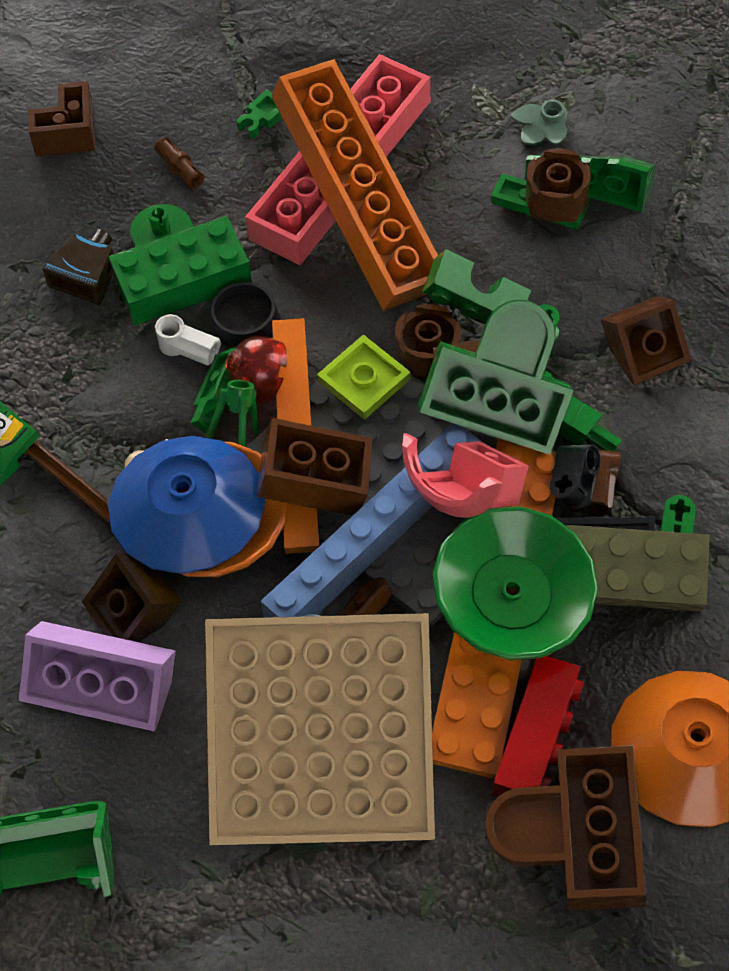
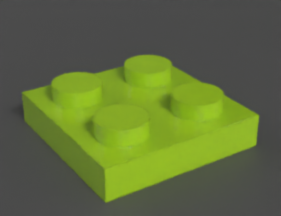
[317,335,411,420]

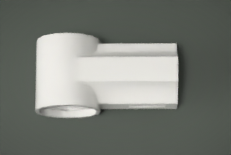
[155,314,221,365]

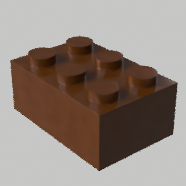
[257,418,372,516]

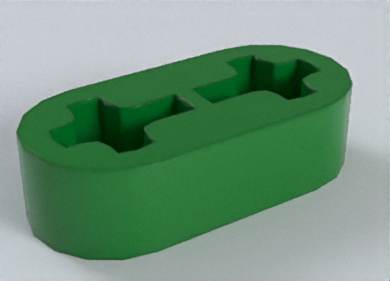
[661,495,696,533]

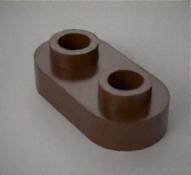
[339,577,392,616]

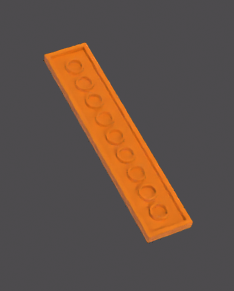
[432,438,557,779]

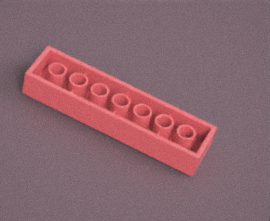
[245,54,431,265]

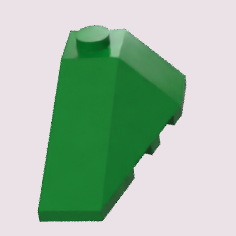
[525,155,656,212]

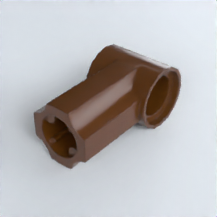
[583,450,621,517]

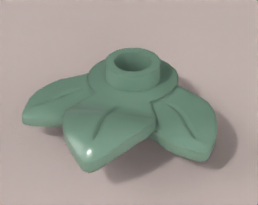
[511,100,567,146]

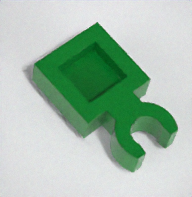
[237,89,282,139]

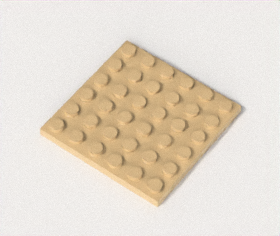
[205,613,435,845]

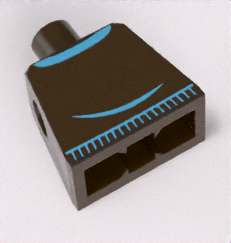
[42,229,114,305]

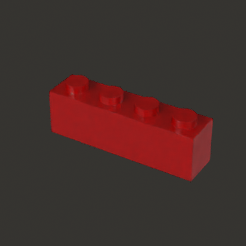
[493,656,584,797]

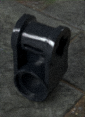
[550,444,601,512]

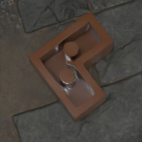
[28,81,95,156]

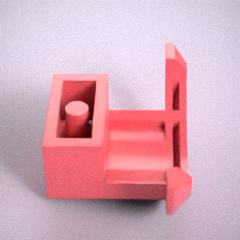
[402,433,528,518]

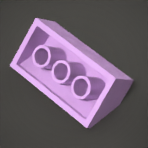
[19,621,176,731]

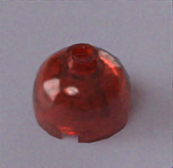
[226,336,287,403]

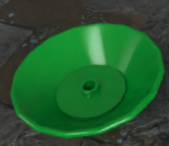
[433,506,598,660]

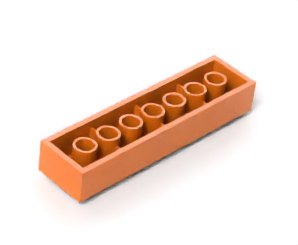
[271,59,438,311]

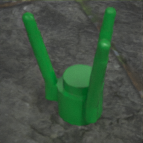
[205,380,259,447]

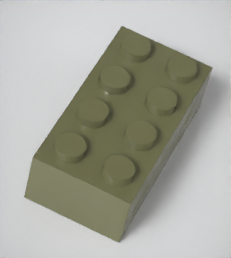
[567,525,710,611]

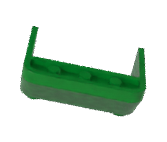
[0,801,115,897]

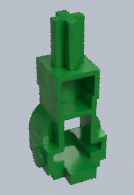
[543,370,622,452]

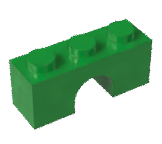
[422,249,531,323]

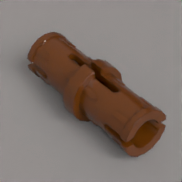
[154,137,205,189]

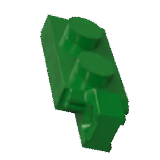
[191,347,245,434]

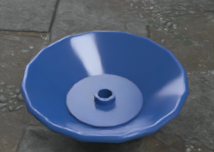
[108,436,266,574]

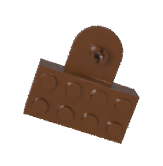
[485,745,646,910]

